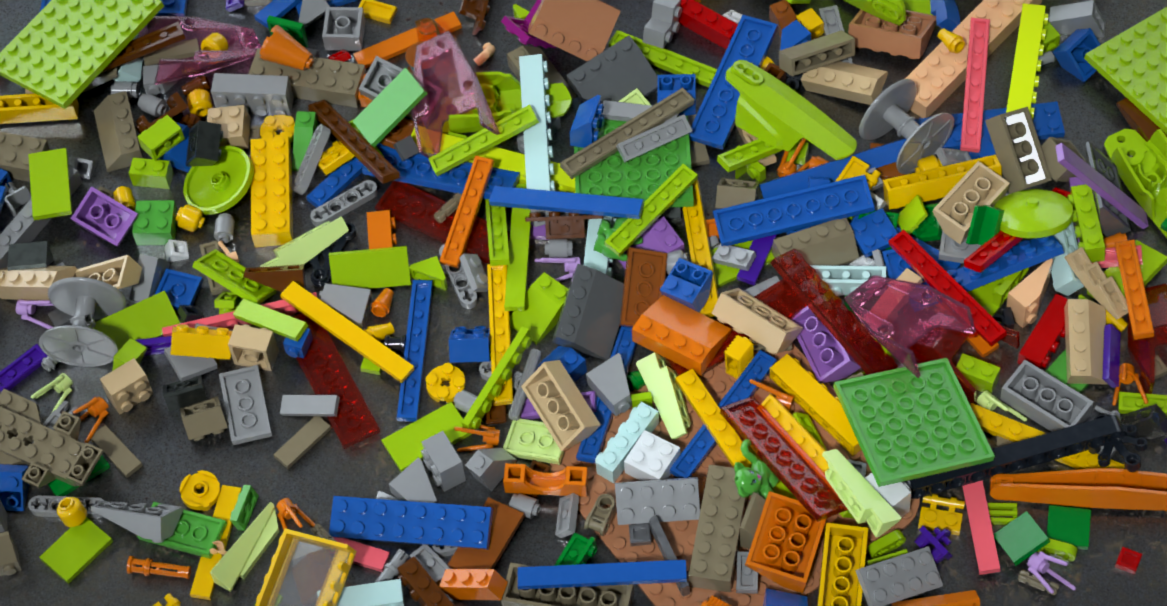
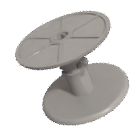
[859,79,954,174]
[39,277,126,367]

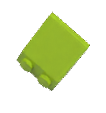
[510,272,568,345]

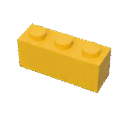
[170,324,232,360]

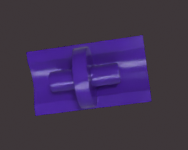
[914,526,952,564]

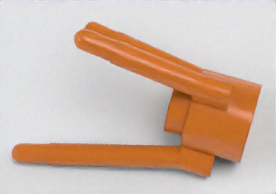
[777,138,811,177]
[1112,363,1148,406]
[747,379,794,411]
[72,397,109,443]
[454,424,500,452]
[276,498,315,531]

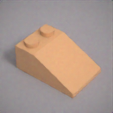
[1006,258,1053,328]

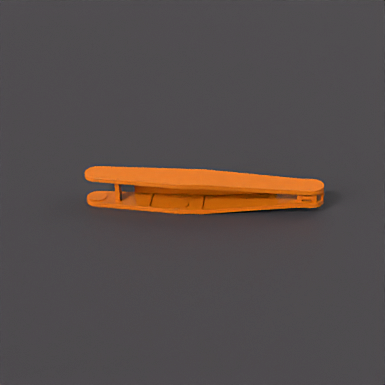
[990,468,1167,511]

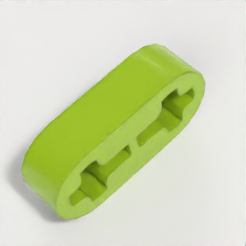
[867,530,906,559]
[1037,538,1078,562]

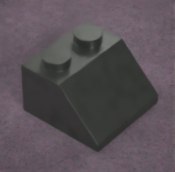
[186,121,223,167]

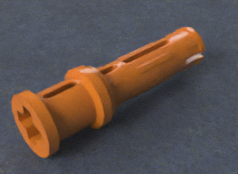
[127,555,191,579]

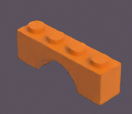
[503,463,588,497]

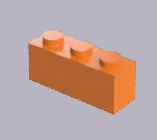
[367,210,397,249]
[439,569,508,600]

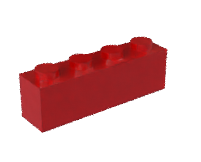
[678,0,738,50]
[1017,293,1068,370]

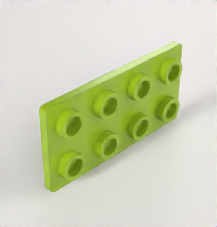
[968,268,1029,317]

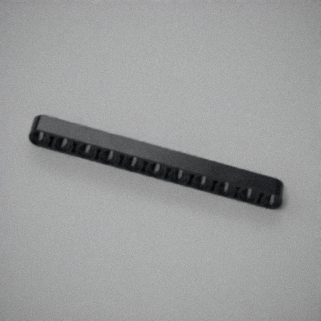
[903,415,1126,499]

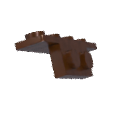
[459,0,490,35]
[525,211,604,239]

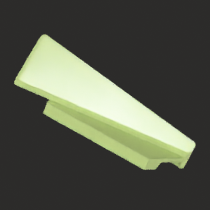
[260,216,349,267]
[636,352,691,439]
[822,449,901,537]
[210,502,280,592]

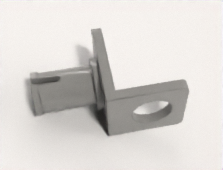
[4,182,31,218]

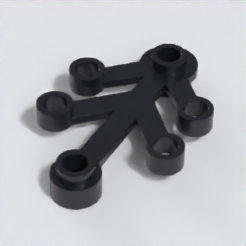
[309,223,360,287]
[1088,414,1148,472]

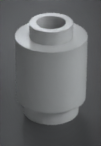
[111,81,139,100]
[138,93,167,117]
[214,213,235,243]
[545,239,572,258]
[454,390,478,413]
[509,493,541,519]

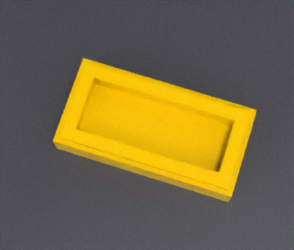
[358,0,398,24]

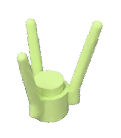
[31,373,73,415]
[977,390,1027,421]

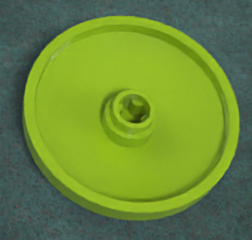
[183,146,254,215]
[994,189,1073,238]

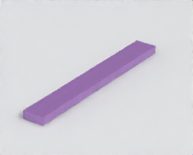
[1055,143,1149,229]

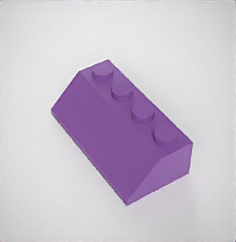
[789,297,862,384]

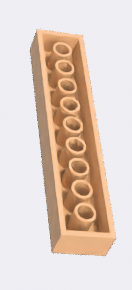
[905,0,1042,118]

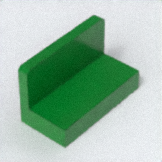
[966,205,1004,246]

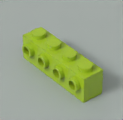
[1067,184,1105,263]

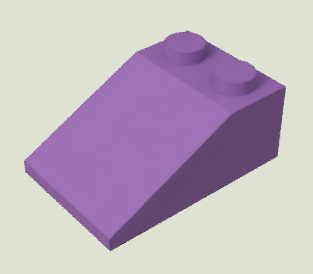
[70,186,139,247]
[618,216,685,269]

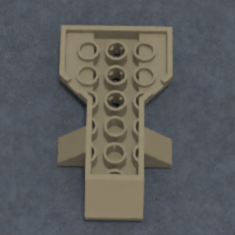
[0,389,104,488]

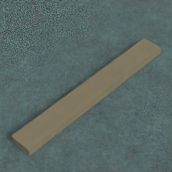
[560,88,695,179]

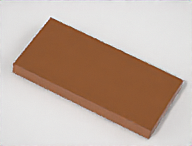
[619,247,668,328]
[448,497,525,569]

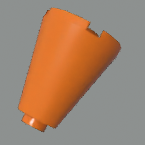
[260,25,314,71]

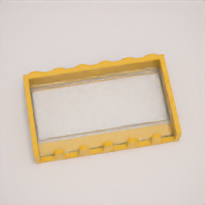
[255,528,357,606]

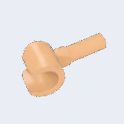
[218,241,239,262]
[210,541,227,555]

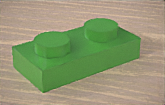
[230,485,259,531]

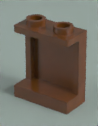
[135,92,188,134]

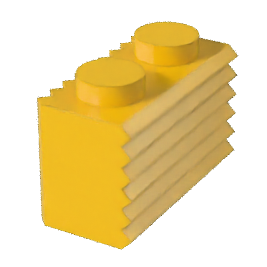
[724,335,754,379]

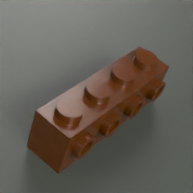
[397,556,454,606]

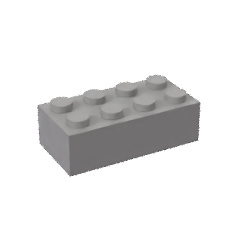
[359,56,445,127]
[211,73,294,116]
[1000,360,1093,432]

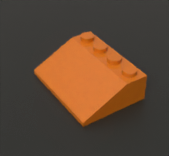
[632,295,732,376]
[745,491,829,593]

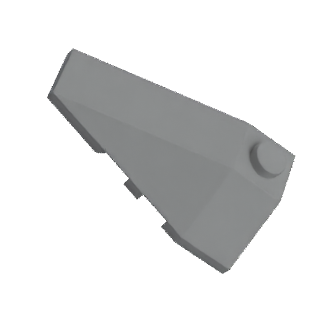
[91,501,183,543]

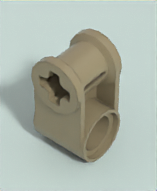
[584,494,616,536]

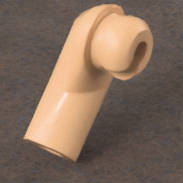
[473,43,495,66]

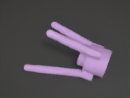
[534,257,580,282]
[16,299,54,329]
[1027,551,1076,594]

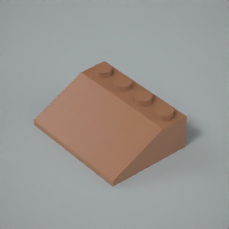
[528,0,621,62]
[848,10,936,59]

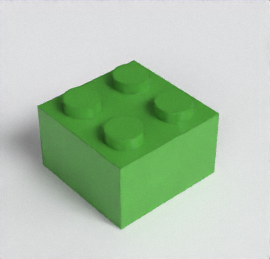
[132,200,178,245]

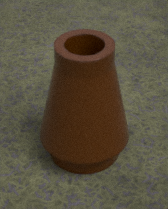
[181,75,211,96]

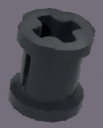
[384,335,406,353]

